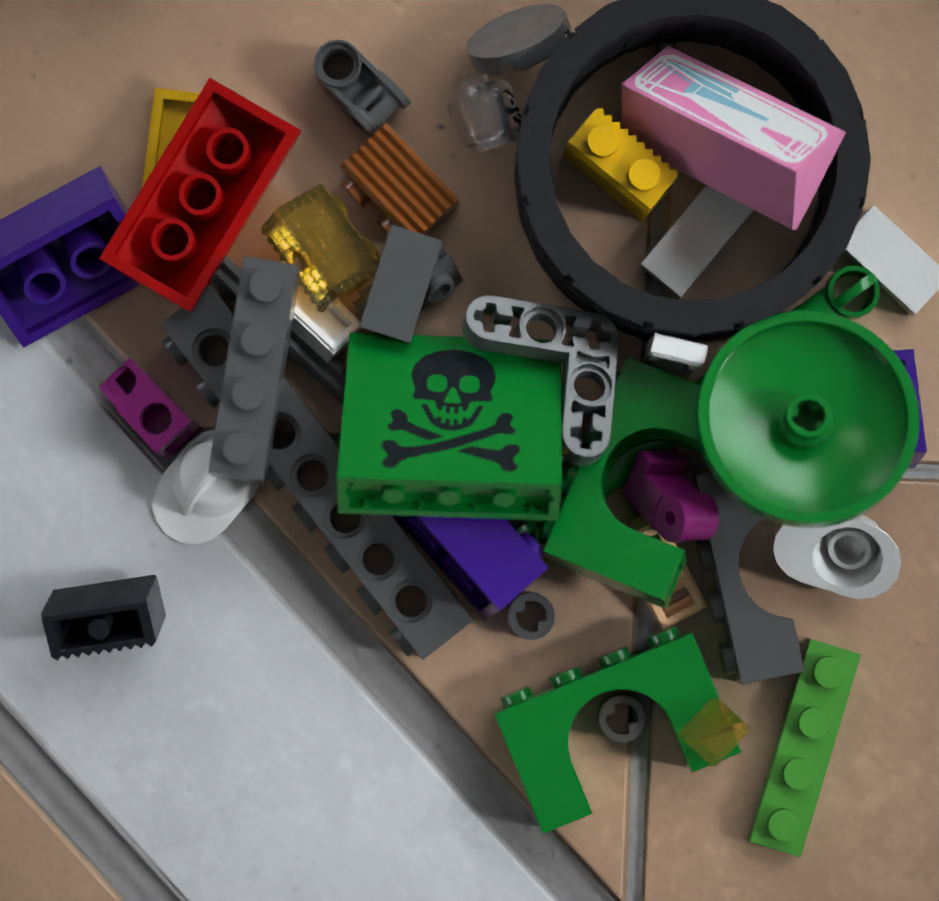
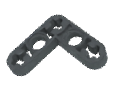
[462,296,619,466]

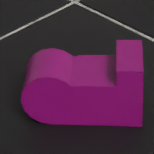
[99,357,202,460]
[622,448,719,543]

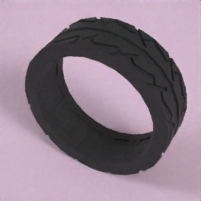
[514,0,871,343]

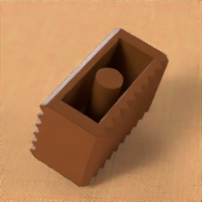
[340,123,459,236]

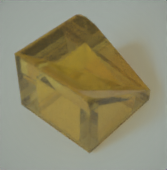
[678,698,750,767]

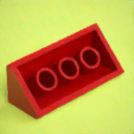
[99,78,301,313]

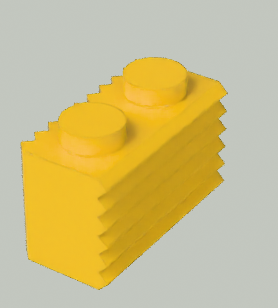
[563,108,678,222]

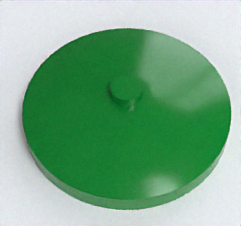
[696,310,919,528]

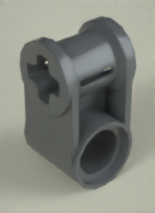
[314,39,411,138]

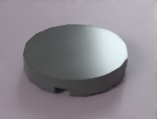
[466,4,571,76]

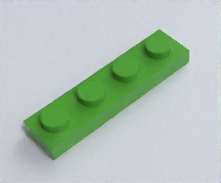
[747,638,861,857]

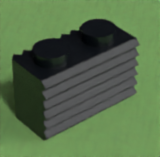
[41,575,166,661]

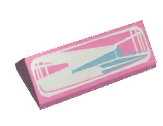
[621,46,846,231]

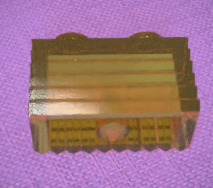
[261,183,379,313]

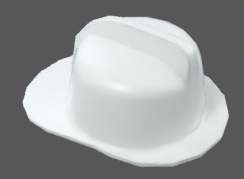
[152,429,260,545]
[773,515,901,599]

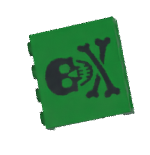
[337,333,562,521]

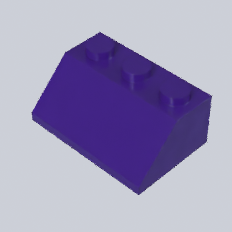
[0,165,139,348]
[393,515,548,620]

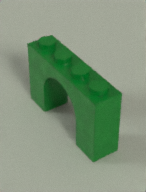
[540,357,702,609]
[494,626,742,834]

